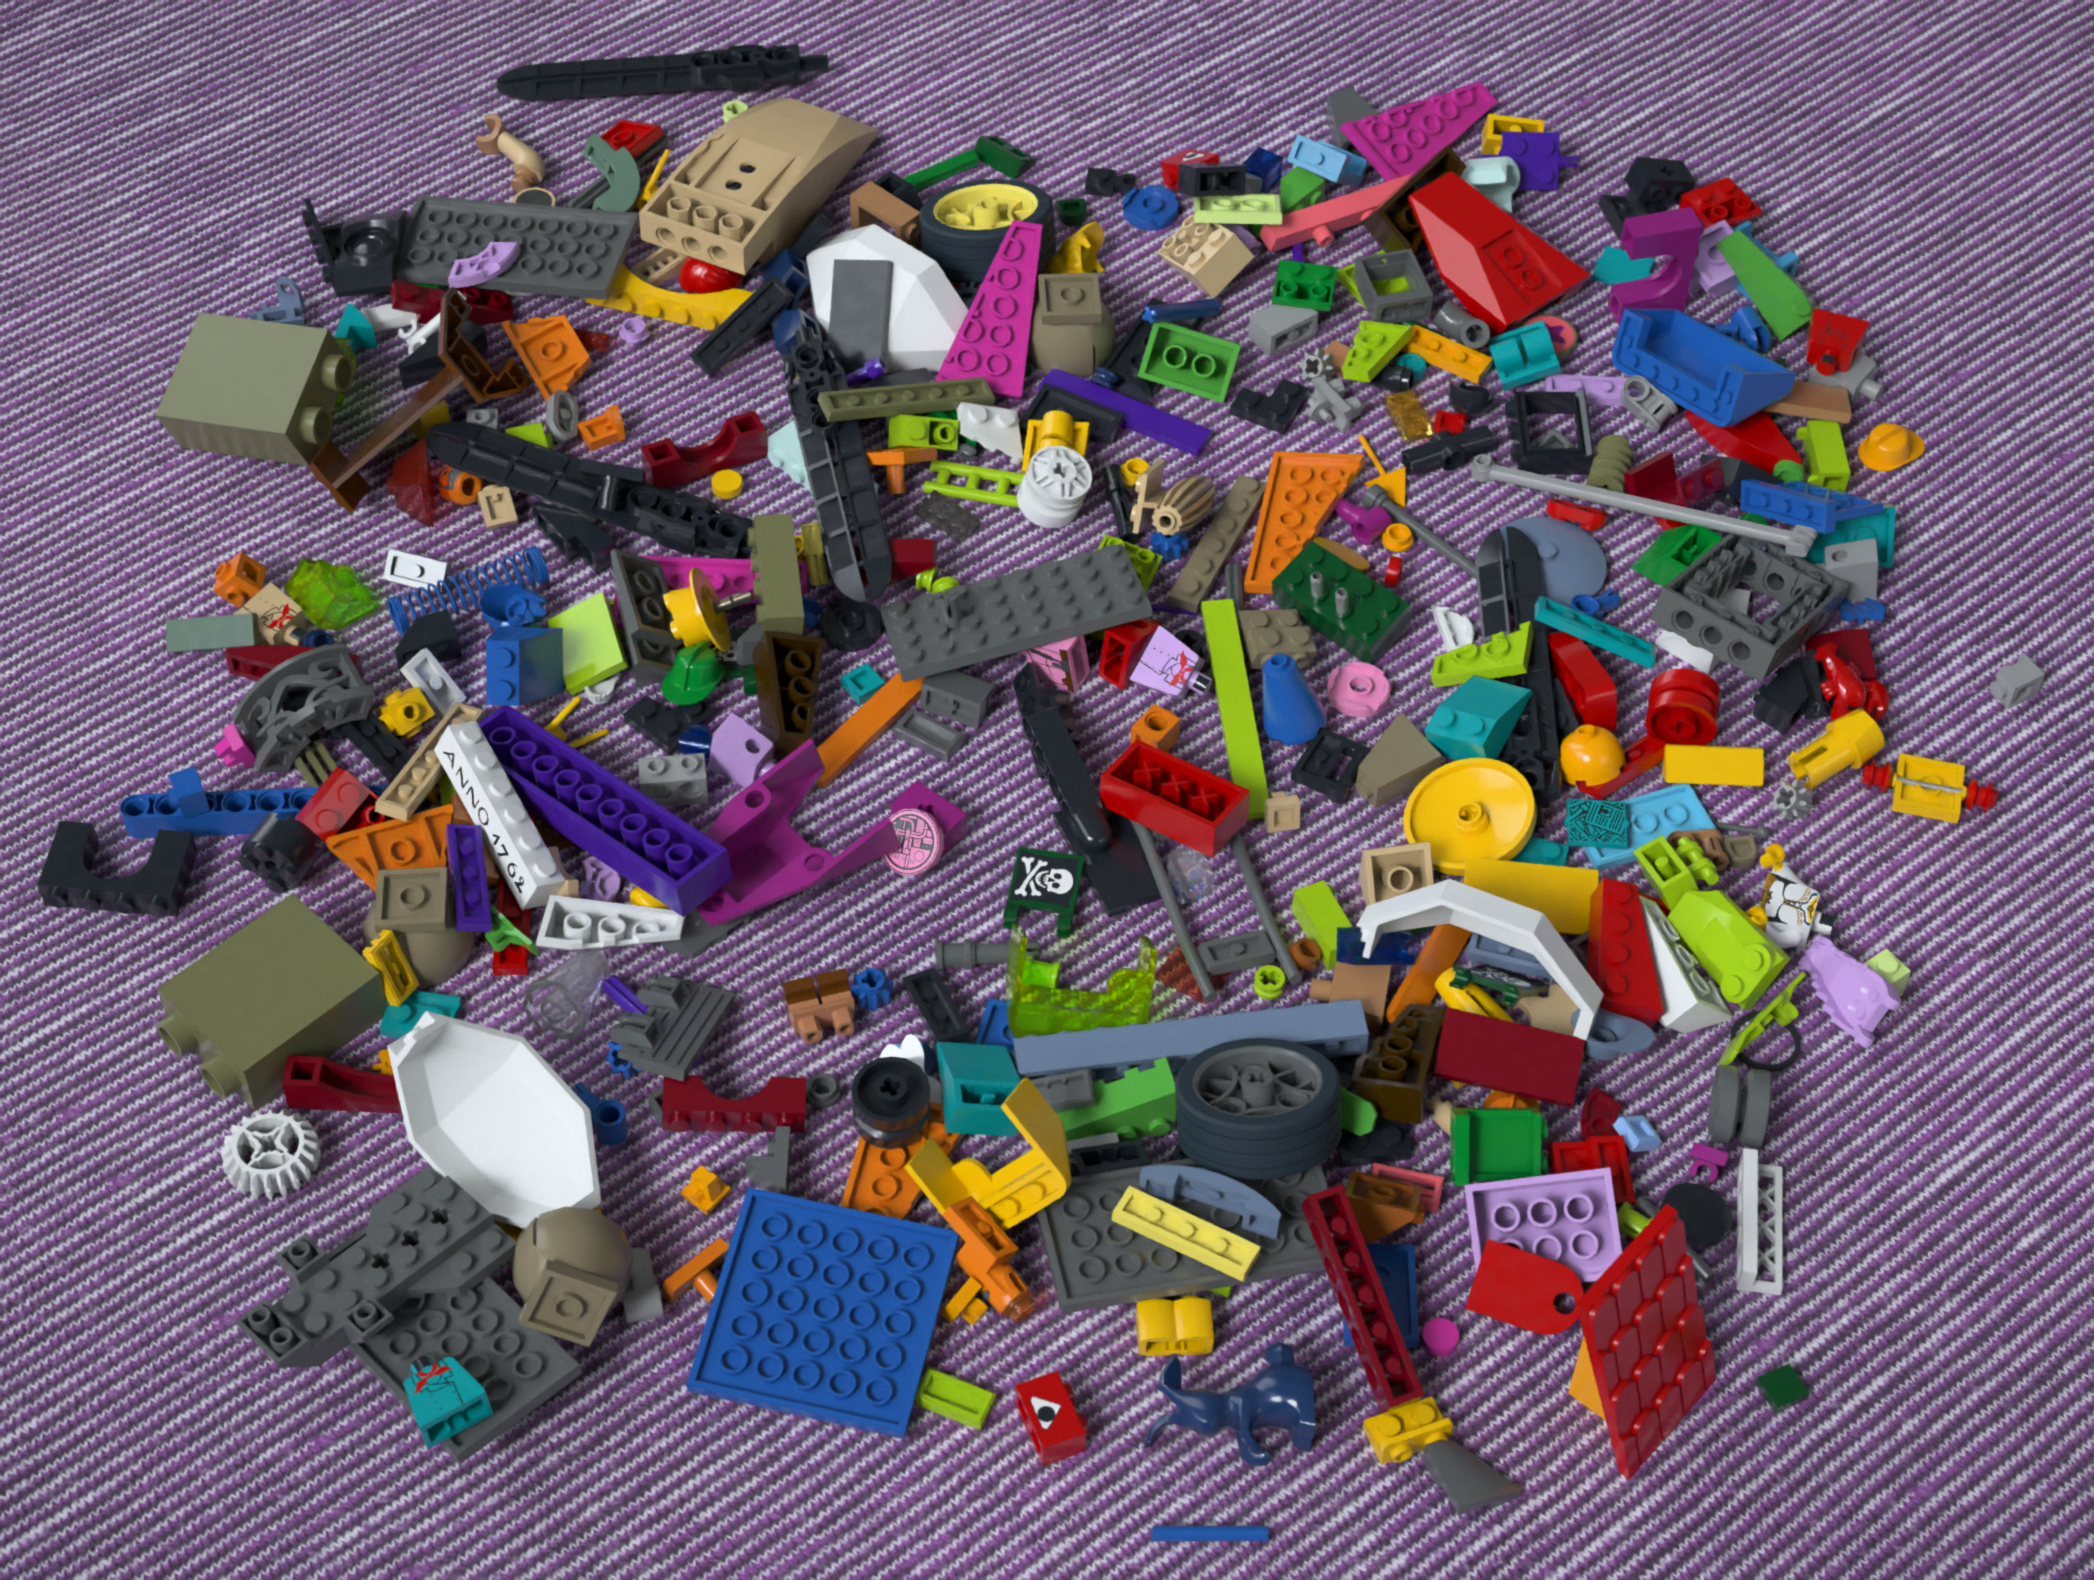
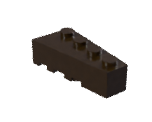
[752,631,825,760]

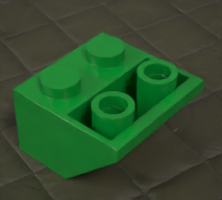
[1272,260,1338,313]
[1632,524,1724,587]

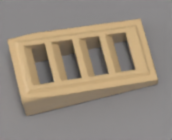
[629,247,688,286]

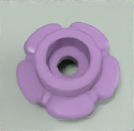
[619,318,649,345]

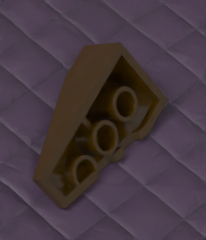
[1351,1004,1444,1124]

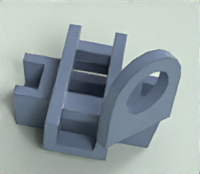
[248,276,305,326]

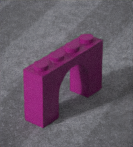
[1608,207,1704,326]

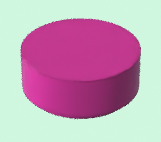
[1421,1318,1459,1357]

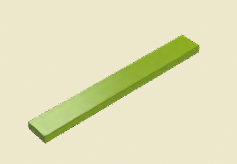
[1201,599,1269,819]

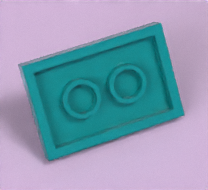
[1800,504,1896,568]

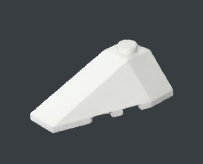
[536,895,686,952]
[1639,895,1733,1034]

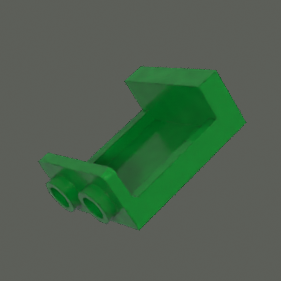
[1450,1108,1547,1186]

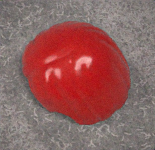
[678,256,743,294]

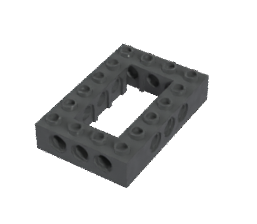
[1650,533,1849,681]

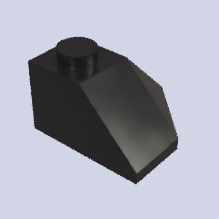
[1700,454,1784,507]

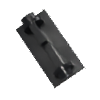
[1797,650,1834,720]

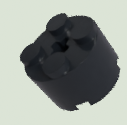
[238,813,322,893]

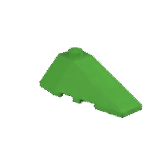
[1716,230,1820,341]

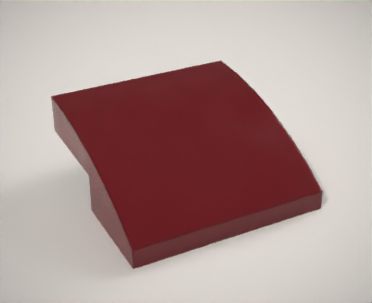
[1800,629,1877,681]

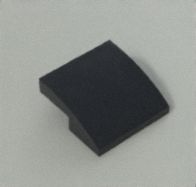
[1598,190,1667,241]

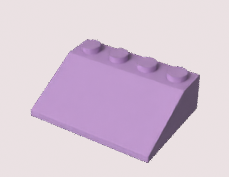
[1464,1167,1622,1283]

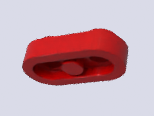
[1546,498,1609,531]

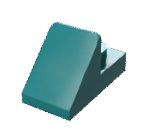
[334,304,377,357]

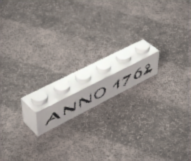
[434,721,565,910]

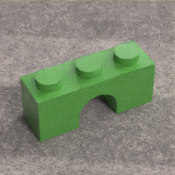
[1249,166,1326,240]

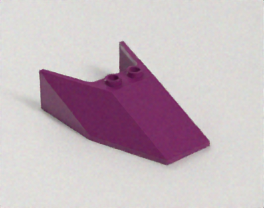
[695,738,901,928]

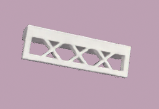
[1737,1148,1782,1295]

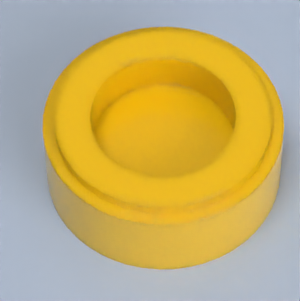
[711,470,743,499]

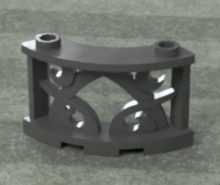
[232,643,375,773]

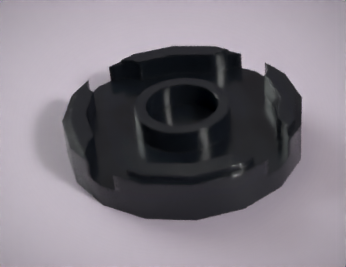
[819,598,883,652]
[1659,1183,1732,1247]

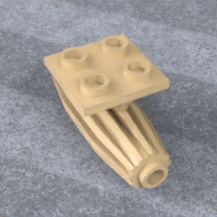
[1130,459,1216,536]

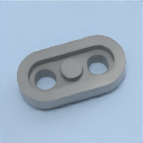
[546,390,579,444]

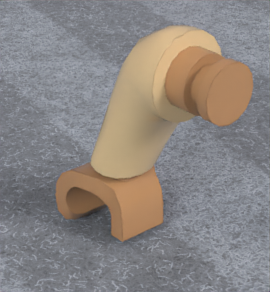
[475,114,545,193]

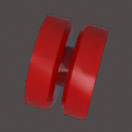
[1645,668,1722,745]

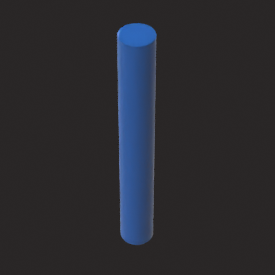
[1152,1526,1268,1542]

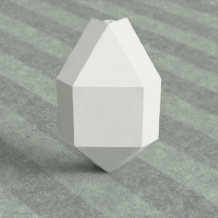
[806,224,969,374]
[1356,879,1604,1040]
[387,1011,601,1229]

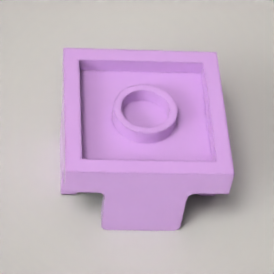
[1689,219,1740,299]

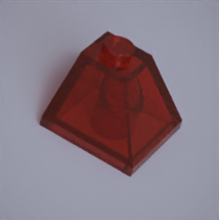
[387,439,434,528]

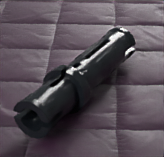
[1102,464,1139,544]

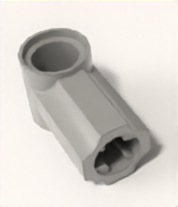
[623,1247,664,1323]

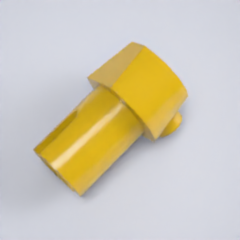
[1788,709,1885,790]

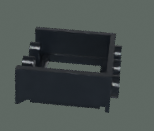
[1505,388,1594,475]

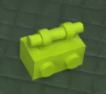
[1633,835,1719,912]

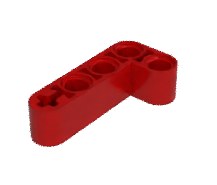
[1547,631,1617,732]

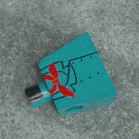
[403,1355,493,1450]

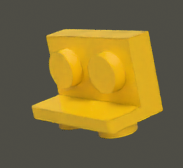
[1363,1396,1453,1465]

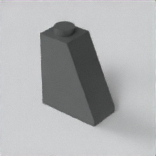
[1326,87,1379,157]

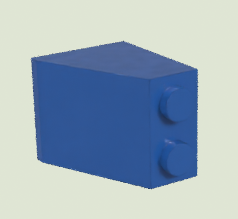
[486,627,563,706]

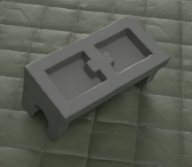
[920,669,995,729]

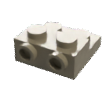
[1236,609,1317,669]

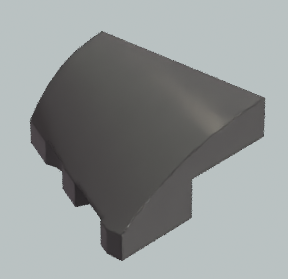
[662,908,751,959]

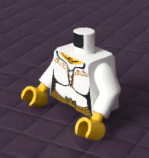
[1745,843,1835,949]

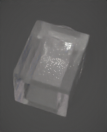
[1166,847,1214,904]

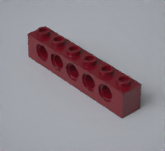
[1301,1184,1425,1414]

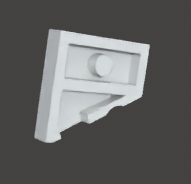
[957,402,1023,465]

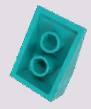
[1424,675,1533,760]

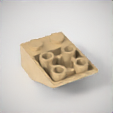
[1156,214,1254,298]

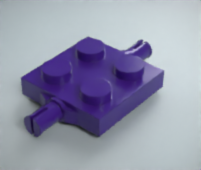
[1481,131,1578,190]

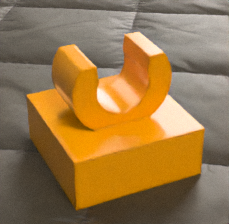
[940,1277,988,1325]

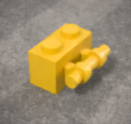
[1481,114,1544,155]

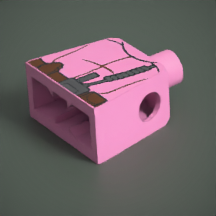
[1016,634,1090,693]

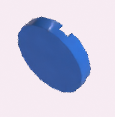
[1122,185,1179,231]

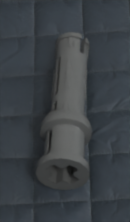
[935,939,1040,971]

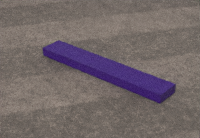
[1038,368,1212,457]

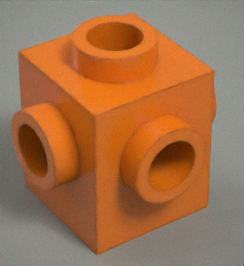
[213,552,267,608]

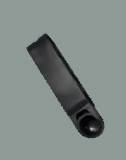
[1022,706,1112,853]

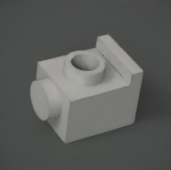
[1990,653,2045,709]

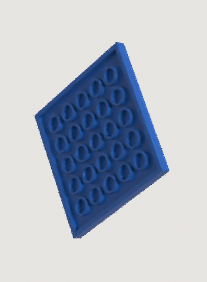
[686,1187,960,1439]

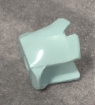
[1461,156,1520,213]

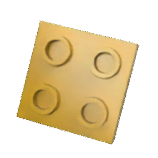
[1022,411,1090,474]

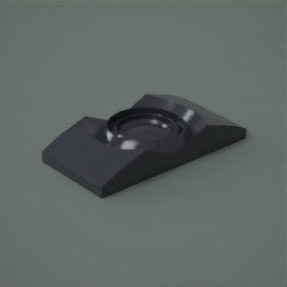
[335,210,408,298]

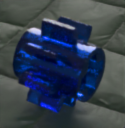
[678,723,713,759]

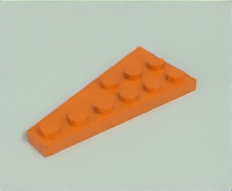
[1244,451,1365,594]
[840,1102,965,1220]

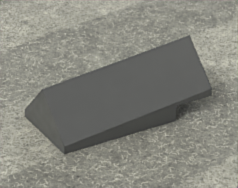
[610,549,684,688]

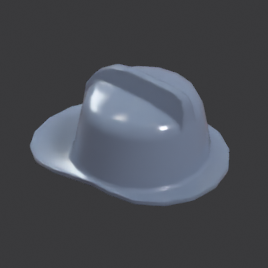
[1571,1008,1654,1061]

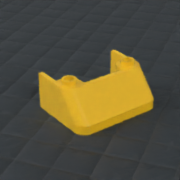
[904,1077,1072,1243]

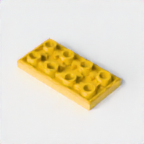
[1464,857,1599,937]

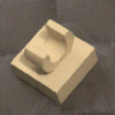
[1265,791,1300,833]

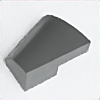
[1422,1440,1522,1516]

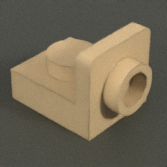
[477,484,518,530]

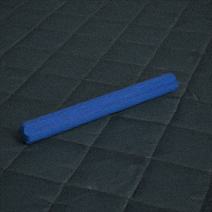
[1142,298,1222,324]

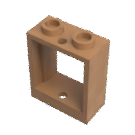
[850,181,922,252]

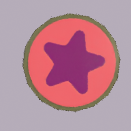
[1520,314,1577,361]

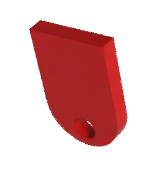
[1465,1239,1584,1335]

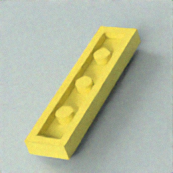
[1112,1186,1261,1282]

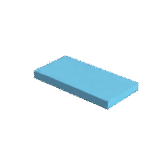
[1582,783,1717,871]

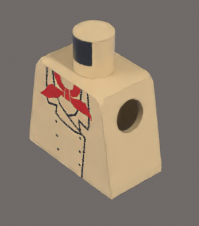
[234,582,308,646]

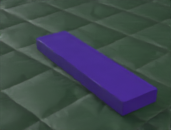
[445,824,492,932]

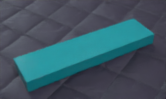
[1535,596,1656,669]

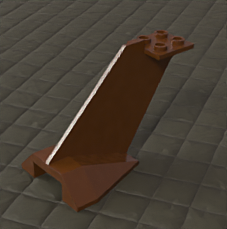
[309,287,530,514]

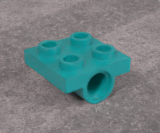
[1487,320,1561,391]

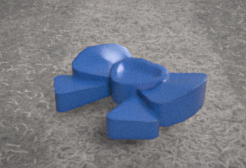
[1839,598,1886,624]

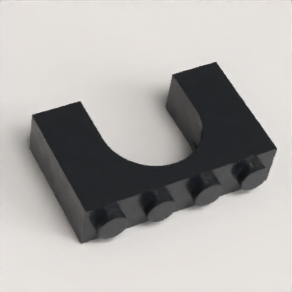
[37,821,198,917]

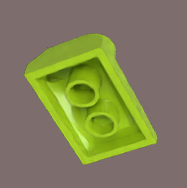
[1667,889,1791,1010]

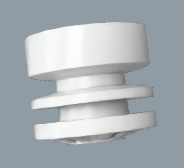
[1017,446,1092,528]

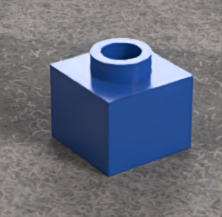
[166,766,210,819]

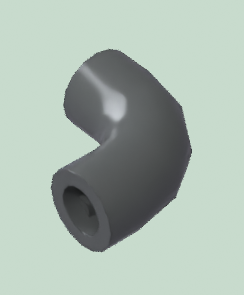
[1432,300,1490,349]

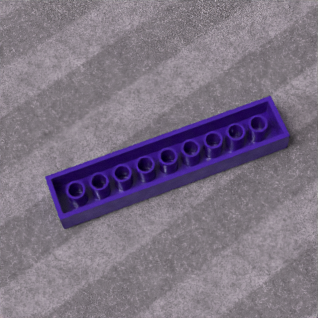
[478,705,733,917]

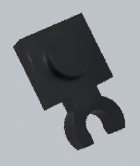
[1085,167,1136,197]

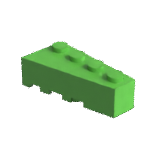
[1056,1057,1176,1142]

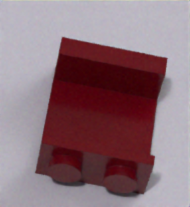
[1623,451,1725,508]

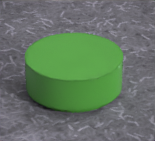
[1772,460,1805,482]

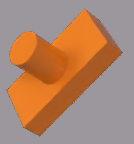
[661,1237,729,1304]

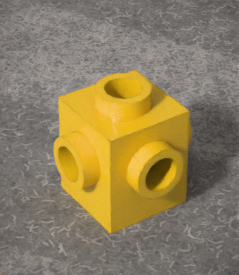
[376,687,435,738]

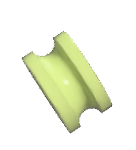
[723,100,748,123]

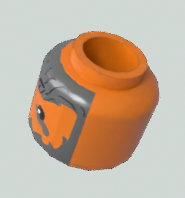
[438,466,484,505]

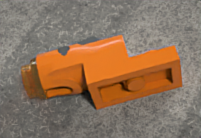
[943,1196,1037,1323]

